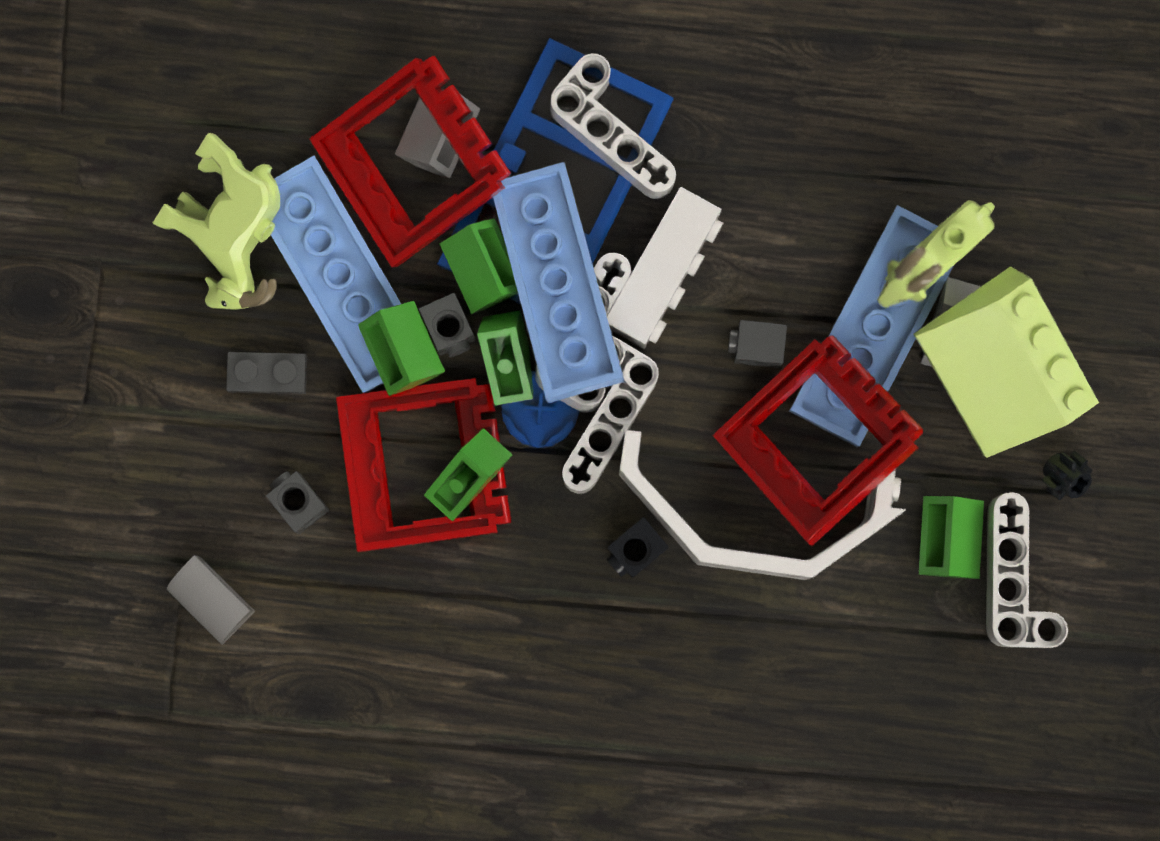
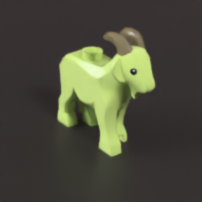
[153,133,280,310]
[877,200,995,308]

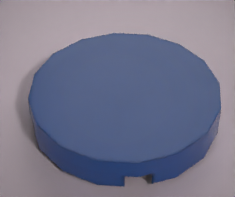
[502,371,579,448]

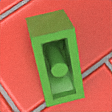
[477,310,534,405]
[424,428,512,522]

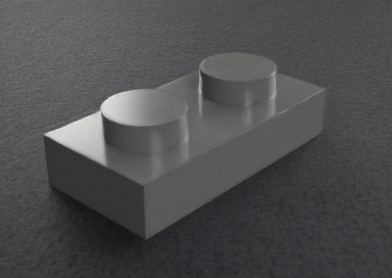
[226,352,307,394]

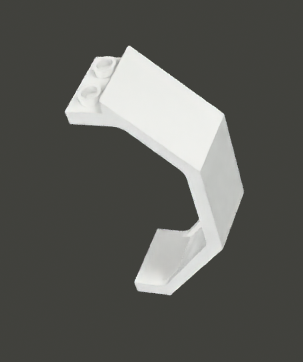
[619,430,906,580]

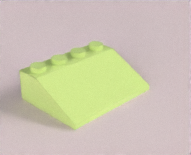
[914,267,1099,458]

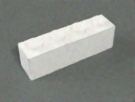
[607,187,723,349]

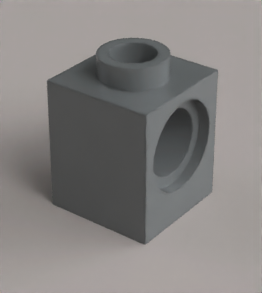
[419,293,475,358]
[728,320,787,368]
[266,471,330,535]

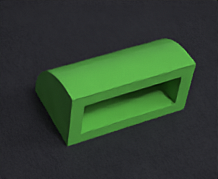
[440,218,518,314]
[358,301,445,396]
[919,496,984,579]

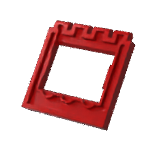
[309,56,511,267]
[713,335,923,546]
[336,378,512,553]

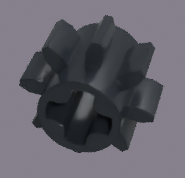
[1042,450,1093,500]

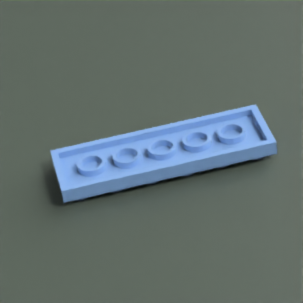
[271,156,401,393]
[493,162,625,403]
[789,205,954,447]

